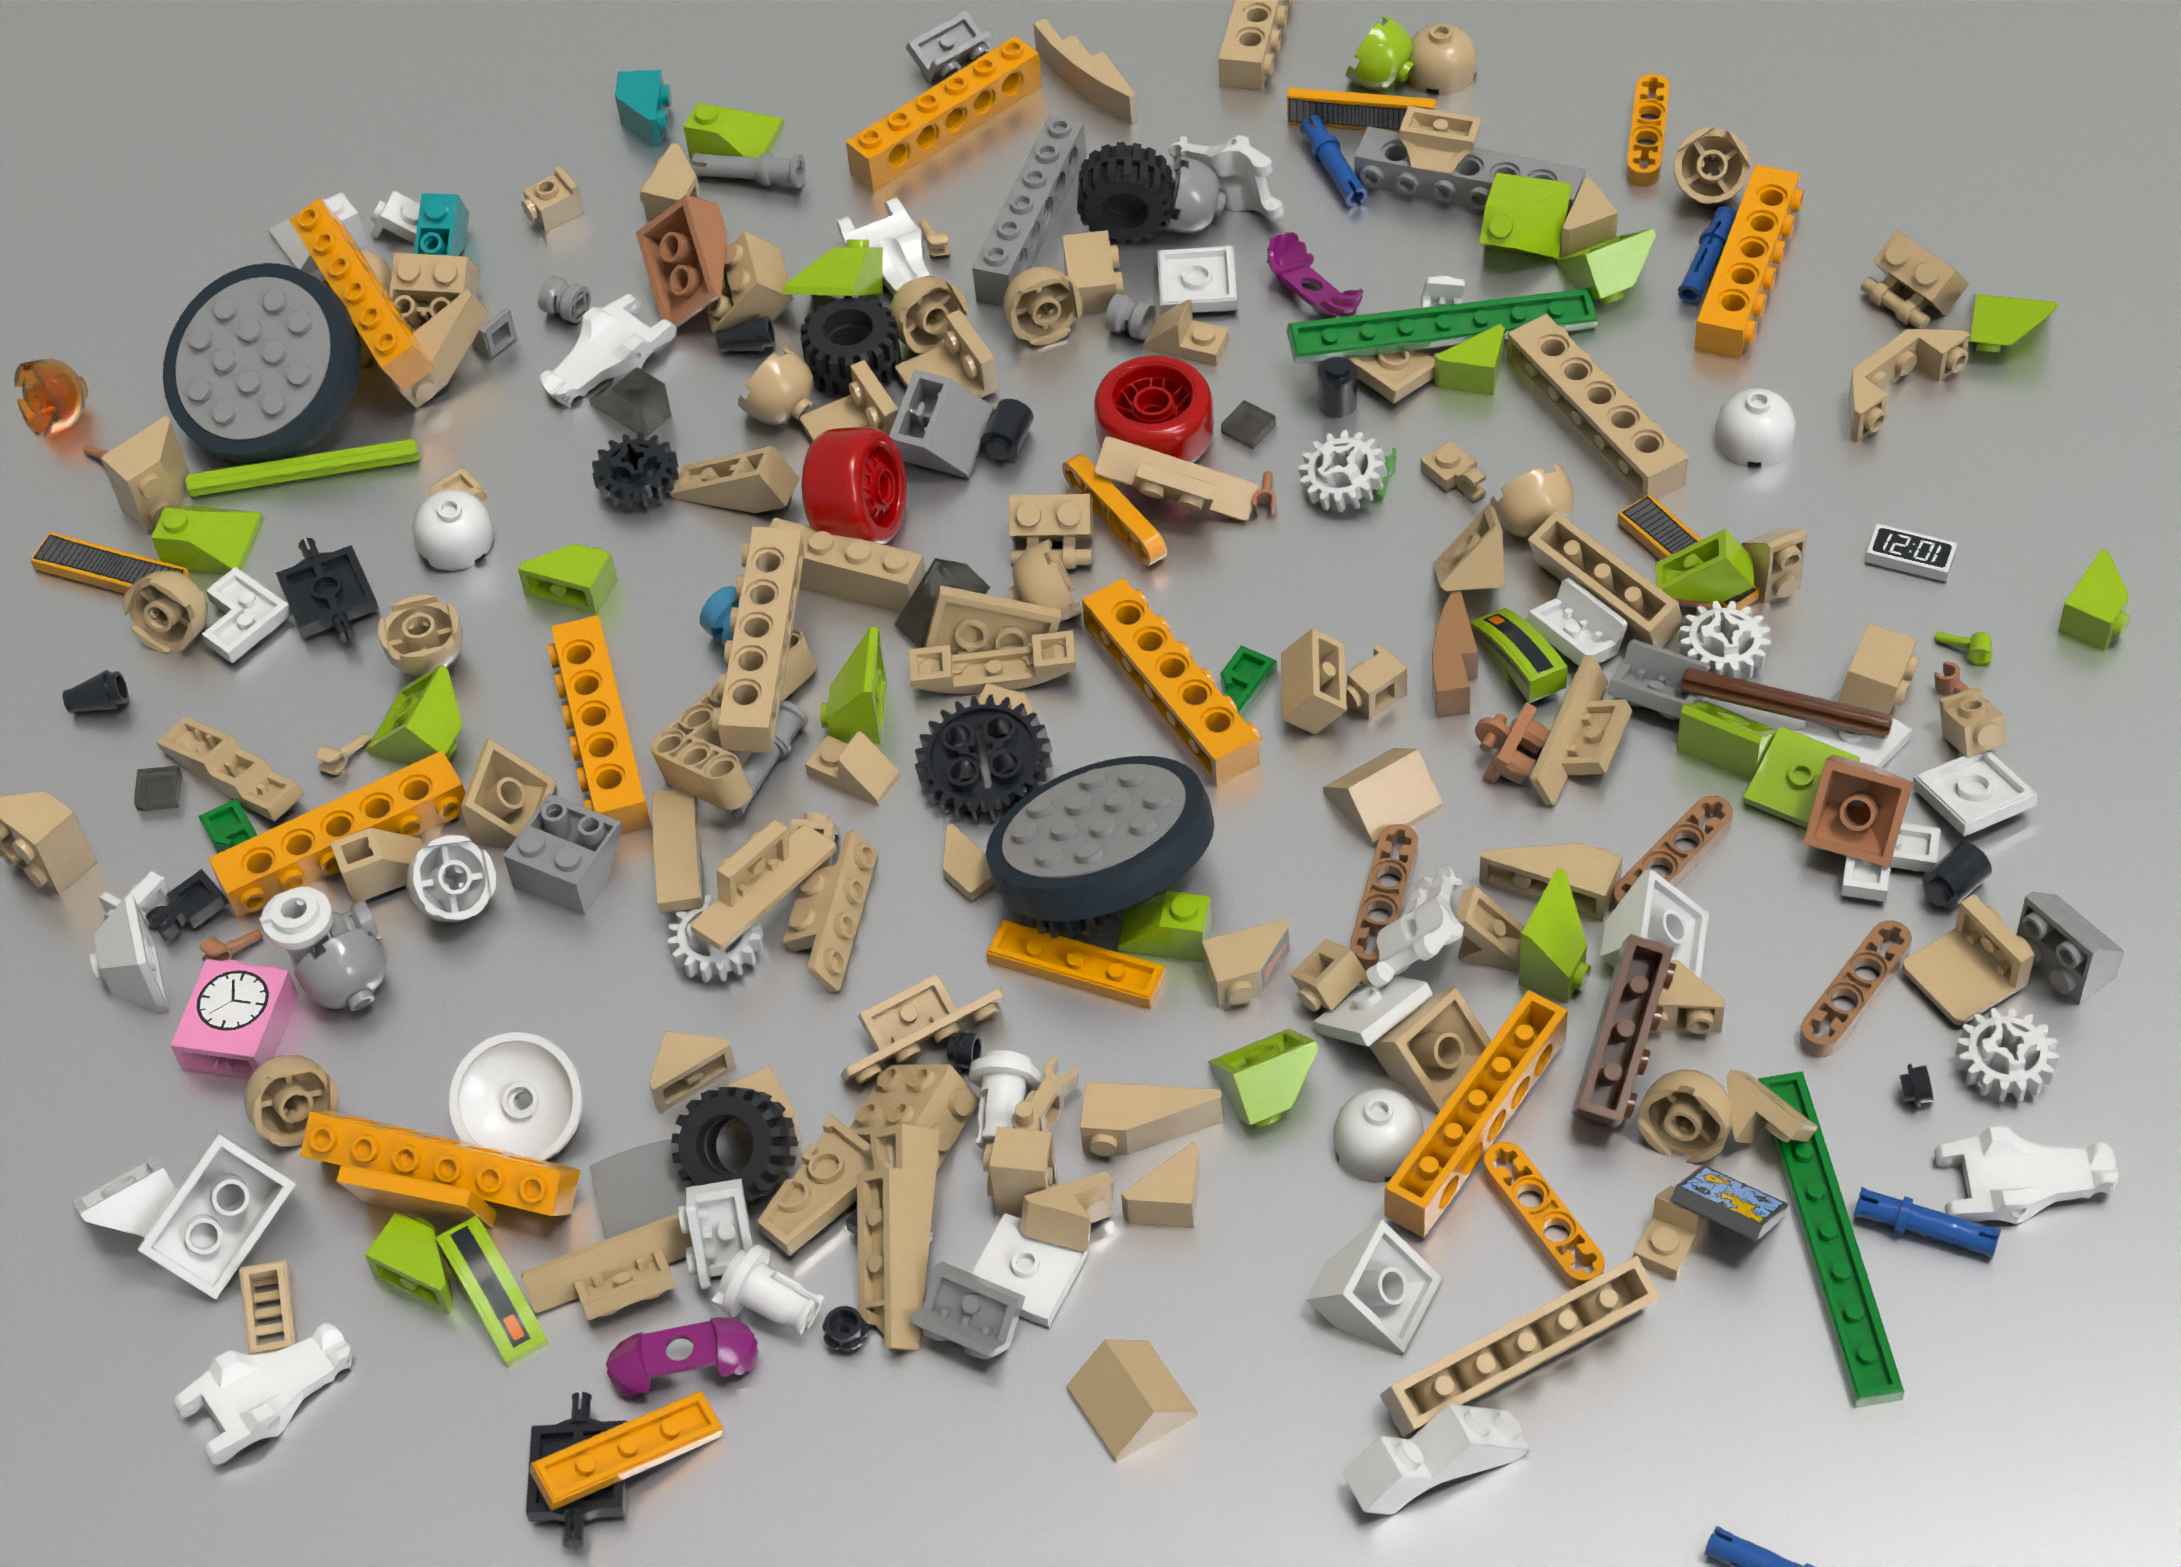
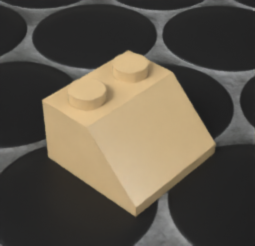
[100,415,190,534]

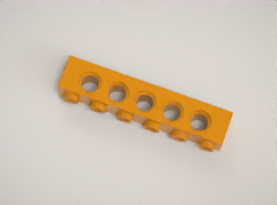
[845,36,1042,192]
[1694,164,1804,359]
[289,197,435,391]
[1082,578,1262,786]
[547,615,652,835]
[208,750,465,918]
[1384,990,1568,1238]
[300,1110,581,1216]

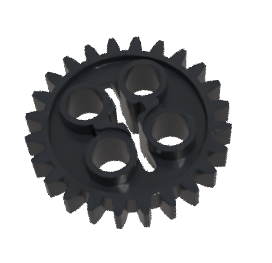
[915,695,1053,822]

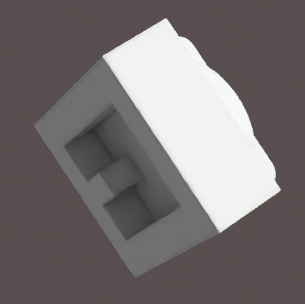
[99,871,171,931]

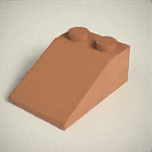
[636,195,728,328]

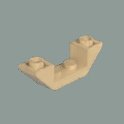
[1848,329,1970,442]

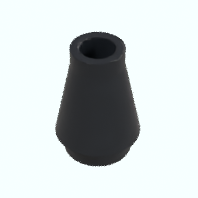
[716,314,775,353]
[62,670,129,714]

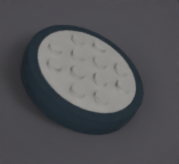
[163,263,361,465]
[986,756,1214,921]

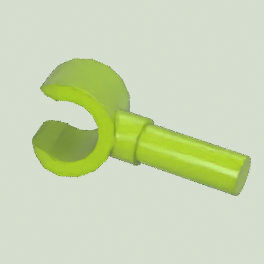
[1934,631,1992,666]

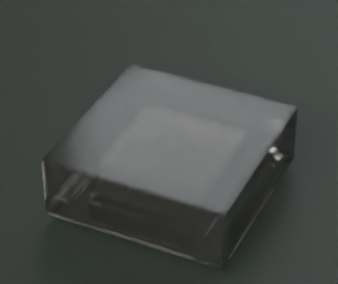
[1221,400,1276,449]
[134,765,182,811]

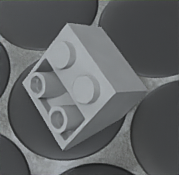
[889,369,994,479]
[503,793,623,915]
[2016,892,2124,1005]

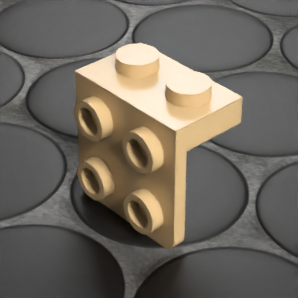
[1902,894,2035,1025]
[849,1065,980,1170]

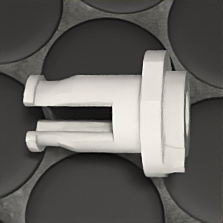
[259,886,334,969]
[969,1050,1042,1149]
[711,1244,824,1336]

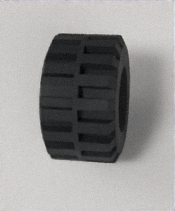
[1077,142,1173,243]
[800,296,901,397]
[671,1087,798,1202]

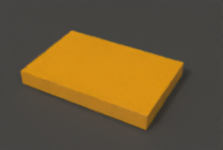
[337,1165,497,1228]

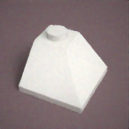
[268,192,368,273]
[1600,868,1709,979]
[90,895,169,1014]
[72,1157,175,1237]
[1306,1219,1442,1354]

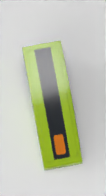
[1470,608,1568,703]
[435,1215,549,1367]

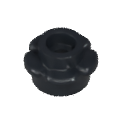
[947,1029,982,1073]
[1900,1063,1934,1108]
[822,1306,869,1351]

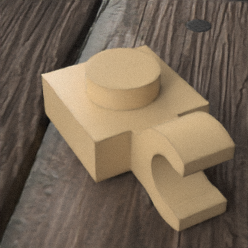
[1420,440,1486,502]
[1025,1056,1079,1132]

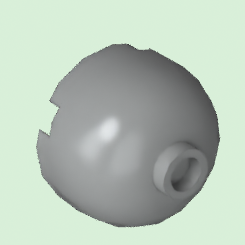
[1163,156,1226,234]
[294,928,386,1011]

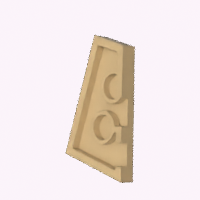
[1336,316,1439,403]
[923,585,1061,655]
[757,1114,874,1256]

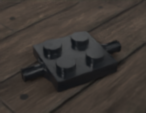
[276,538,379,643]
[526,1392,627,1549]

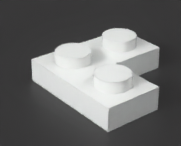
[202,567,292,663]
[1841,823,1941,902]

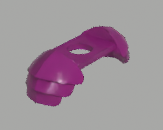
[1267,232,1364,318]
[605,1317,758,1397]

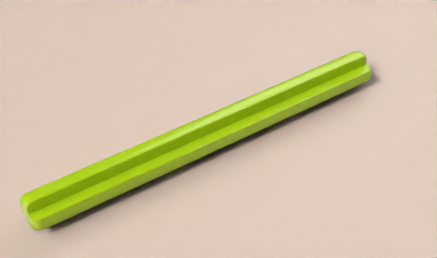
[185,438,420,497]

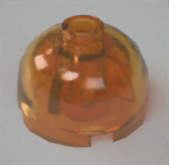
[14,358,88,437]

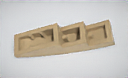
[1033,19,1138,124]
[156,716,304,821]
[652,789,703,914]

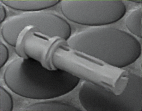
[691,152,805,188]
[723,701,809,817]

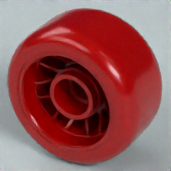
[1094,355,1214,463]
[801,427,907,545]

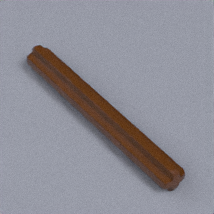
[1681,668,1893,739]

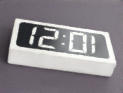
[1865,523,1958,582]

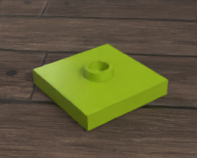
[1744,726,1860,828]

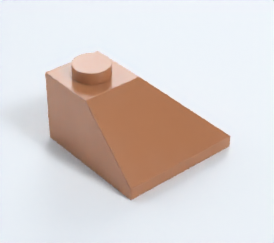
[1803,754,1913,867]

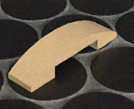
[909,630,1076,694]

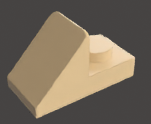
[1144,299,1229,366]
[805,731,900,805]
[1455,886,1525,972]
[1726,1069,1818,1144]
[1021,1171,1114,1252]
[1633,1185,1708,1281]

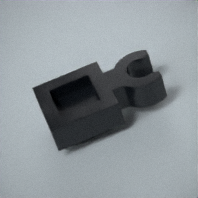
[145,869,229,942]

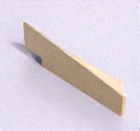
[857,1123,940,1351]

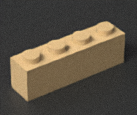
[1528,511,1684,648]
[769,518,928,616]

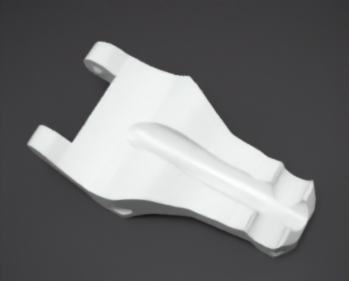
[1168,135,1284,220]
[837,197,931,296]
[540,294,677,407]
[1366,864,1464,988]
[1934,1126,2119,1225]
[173,1323,352,1465]

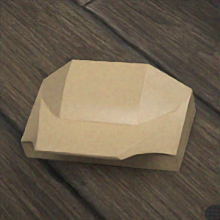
[1399,106,1482,175]

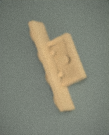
[1094,436,1258,522]
[1530,655,1632,806]
[690,820,836,950]
[783,829,878,992]
[840,973,1005,1084]
[521,1212,693,1320]

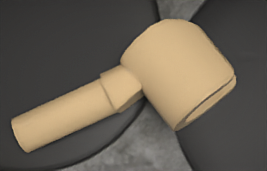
[918,219,950,257]
[315,733,371,775]

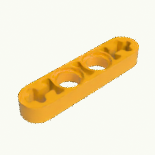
[1626,73,1670,187]
[1062,453,1167,566]
[1484,1142,1605,1289]

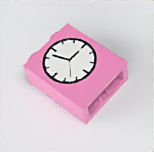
[170,959,298,1079]

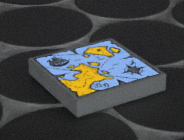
[1671,1165,1788,1241]

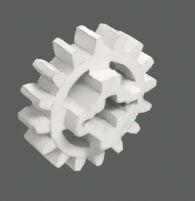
[1298,430,1388,512]
[1679,601,1771,678]
[667,894,764,982]
[1955,1008,2059,1102]

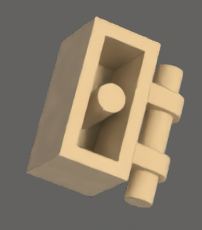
[1861,230,1969,329]
[1009,494,1093,569]
[983,1101,1058,1217]

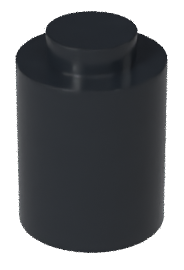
[1317,357,1357,418]
[981,399,1034,460]
[1923,842,1992,908]

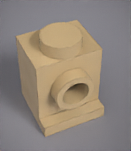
[521,166,584,232]
[1346,644,1407,720]
[1939,687,2006,757]
[1290,939,1370,1012]

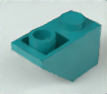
[615,70,671,147]
[414,193,469,256]

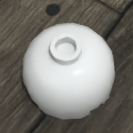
[1715,388,1796,467]
[412,489,494,571]
[406,835,496,922]
[1333,1088,1424,1183]

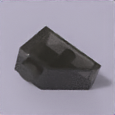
[589,367,672,438]
[894,558,990,648]

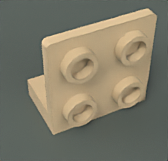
[895,310,999,398]
[800,360,899,442]

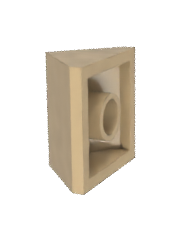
[1433,504,1504,591]
[460,738,557,848]
[1323,748,1443,848]
[1067,1340,1198,1462]

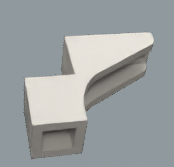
[1342,1404,1530,1515]

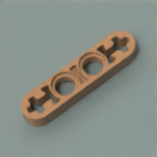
[1613,796,1733,909]
[1350,824,1418,971]
[1799,920,1912,1057]

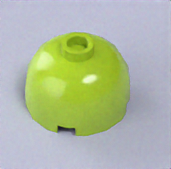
[1345,15,1414,91]

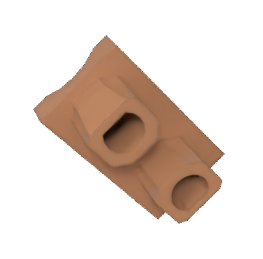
[1475,702,1550,785]

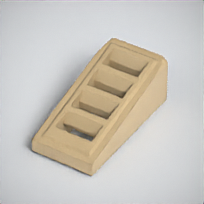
[239,1260,296,1355]

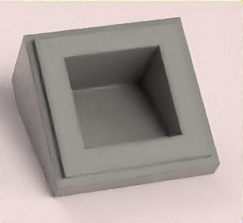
[472,308,517,359]

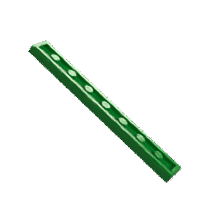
[1286,288,1598,364]
[1758,1071,1904,1408]

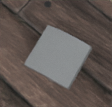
[589,1139,692,1240]

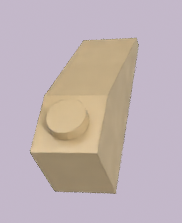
[389,289,489,408]
[670,446,800,513]
[1479,843,1623,922]
[1080,1081,1224,1156]

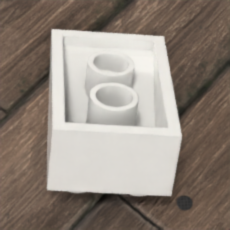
[137,1128,296,1300]

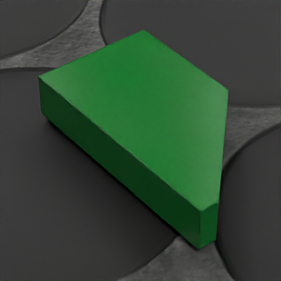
[1220,645,1277,718]
[198,798,257,853]

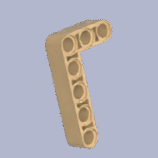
[650,628,817,810]

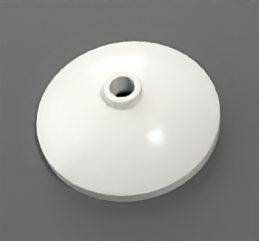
[449,1032,584,1161]

